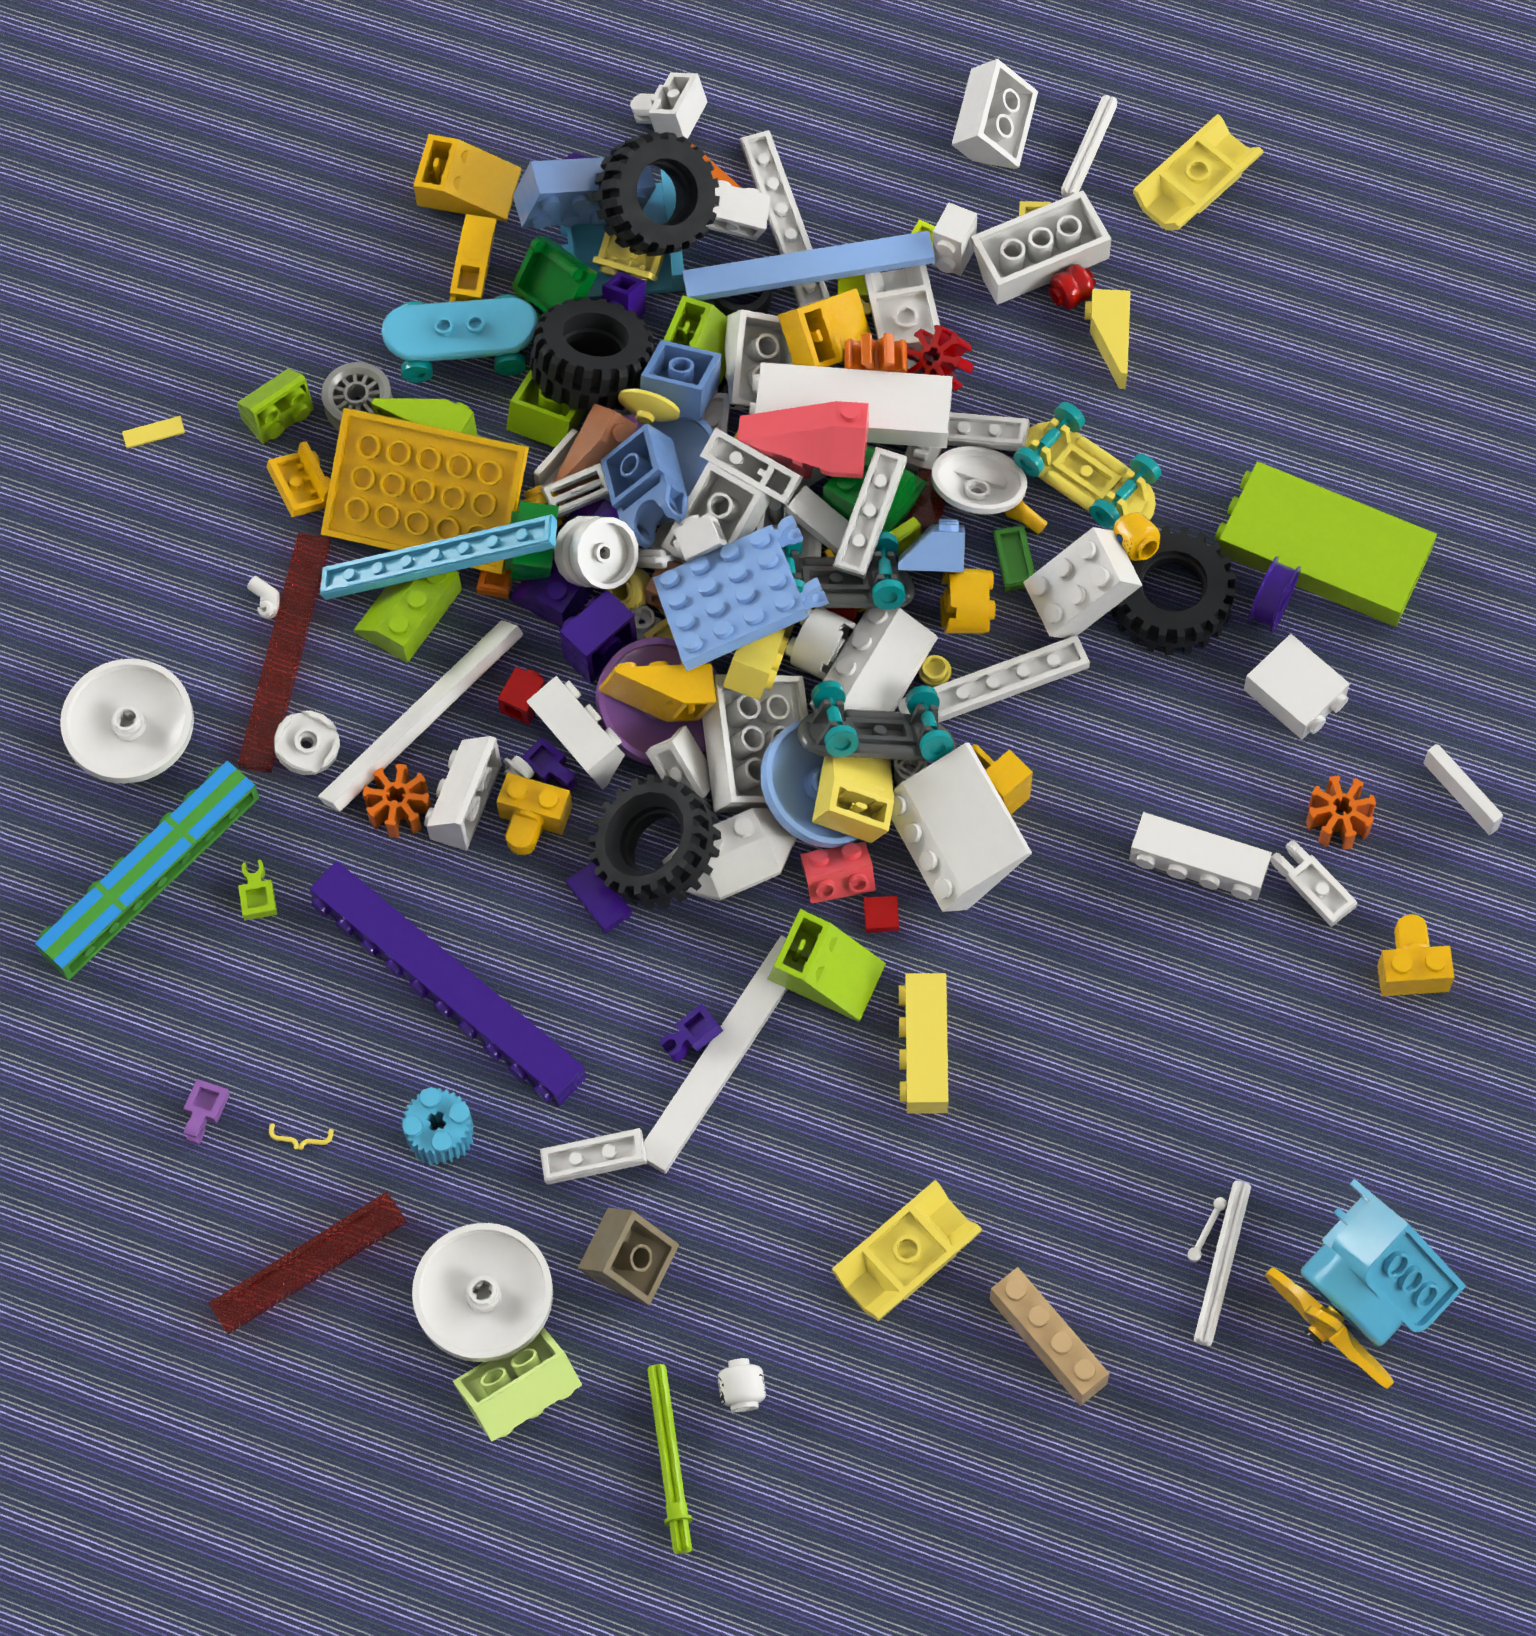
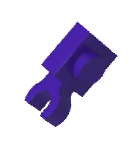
[521,737,578,792]

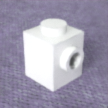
[673,513,728,561]

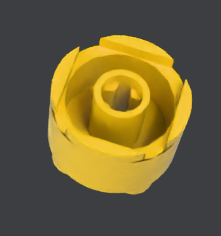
[940,569,996,634]

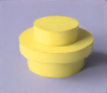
[919,655,951,687]

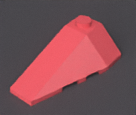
[737,401,869,479]

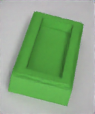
[992,525,1035,592]

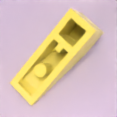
[1084,289,1130,389]

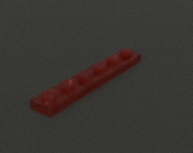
[209,1192,406,1335]

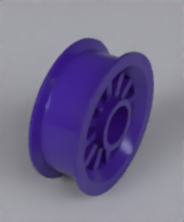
[1248,556,1301,633]

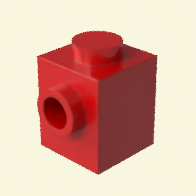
[497,667,546,725]

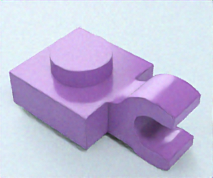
[183,1079,230,1145]

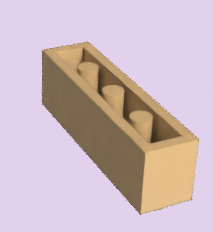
[990,1267,1110,1406]

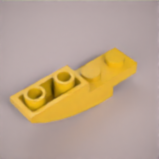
[449,214,497,302]

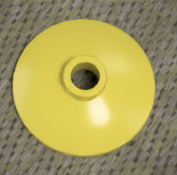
[618,389,680,425]

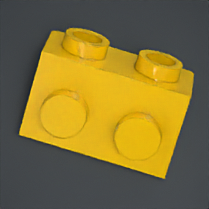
[266,441,330,517]

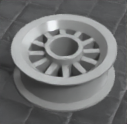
[321,362,393,430]

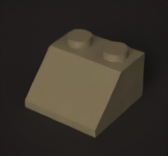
[578,1207,680,1306]

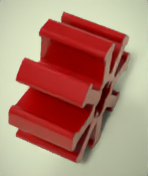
[907,325,974,391]

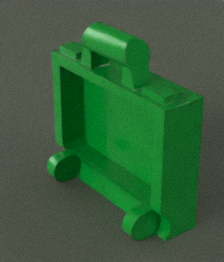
[511,235,598,320]

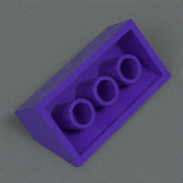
[510,499,619,628]

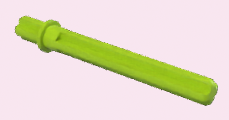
[647,1364,693,1554]

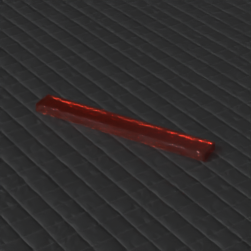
[238,532,331,773]

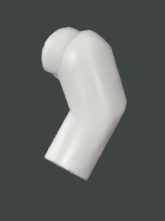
[247,576,280,619]

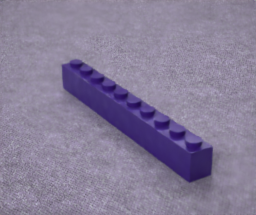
[309,861,586,1107]

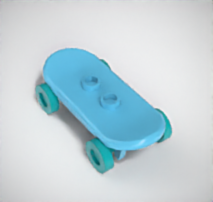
[381,294,538,383]

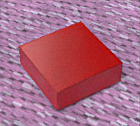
[864,896,899,933]

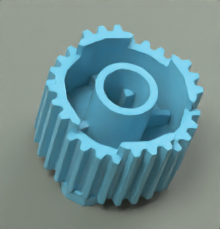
[402,1087,474,1166]

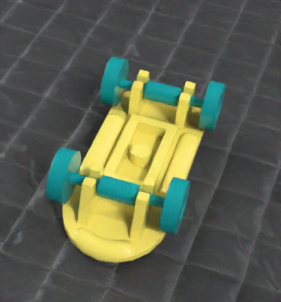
[1013,402,1161,529]

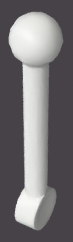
[1187,1197,1227,1263]

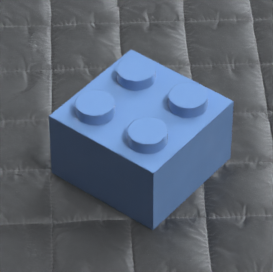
[640,340,722,421]

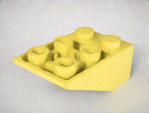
[812,756,894,843]

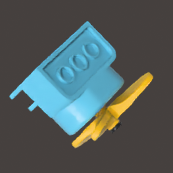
[1265,1179,1466,1389]

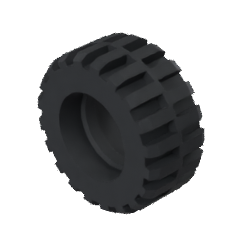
[593,132,720,256]
[530,297,655,413]

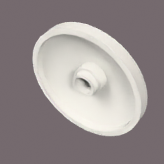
[60,659,194,784]
[412,1223,553,1362]

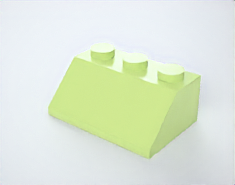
[453,1327,582,1442]

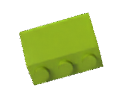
[354,571,462,664]

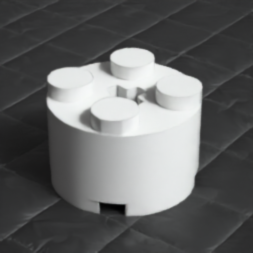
[785,608,856,680]

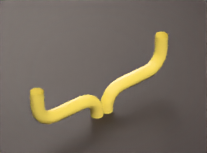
[269,1123,334,1150]

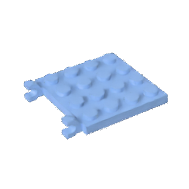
[653,515,829,671]

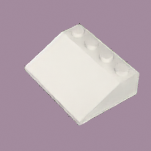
[702,674,808,813]
[891,743,1032,912]

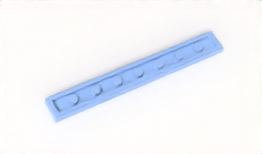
[682,231,935,301]

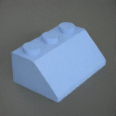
[898,518,965,572]

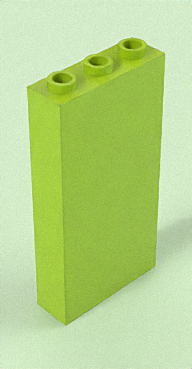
[1214,461,1437,627]

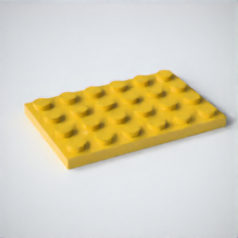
[321,408,529,574]

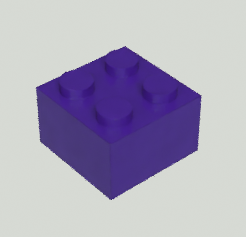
[559,589,638,684]

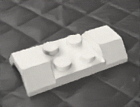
[863,264,940,369]

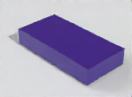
[566,862,632,934]

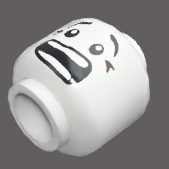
[718,1358,766,1412]

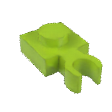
[238,860,278,921]

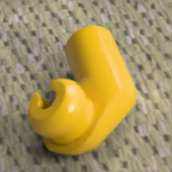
[1005,500,1048,534]

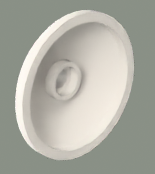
[931,446,1027,515]

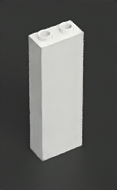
[749,362,953,448]

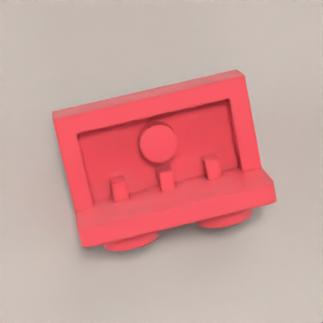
[800,842,876,903]

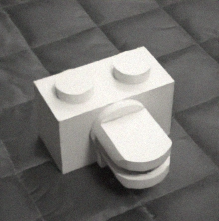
[630,73,707,139]

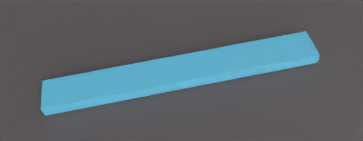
[320,514,557,600]

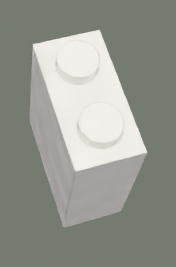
[1244,634,1350,740]

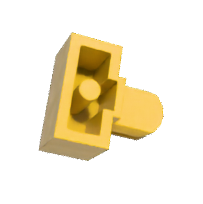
[972,744,1033,815]
[496,773,573,855]
[1377,914,1455,996]

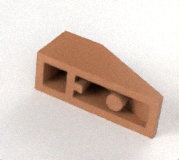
[553,403,638,501]

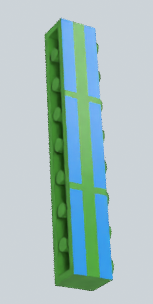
[35,760,260,981]

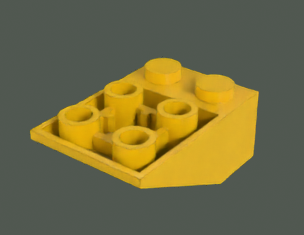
[413,134,521,222]
[778,288,871,367]
[599,661,716,722]

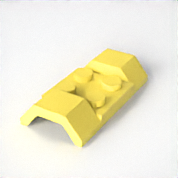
[1133,114,1263,230]
[832,1180,982,1321]

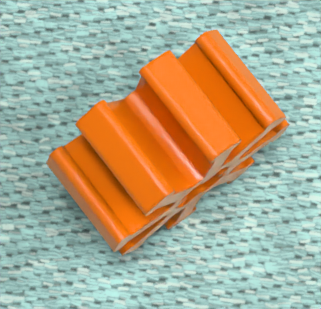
[844,333,907,373]
[363,764,432,838]
[1306,775,1376,850]

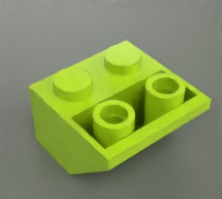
[664,295,727,384]
[237,368,314,444]

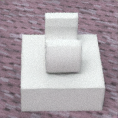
[905,446,942,476]

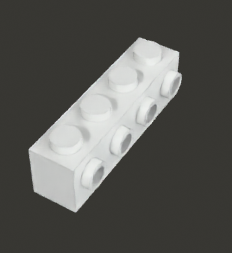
[1129,812,1272,900]

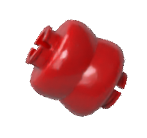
[1048,264,1096,310]

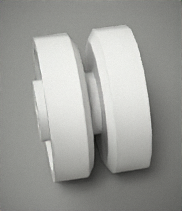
[554,516,639,589]

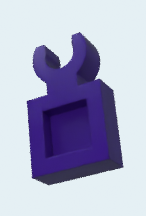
[659,1003,723,1063]

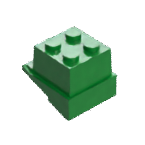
[821,445,927,532]

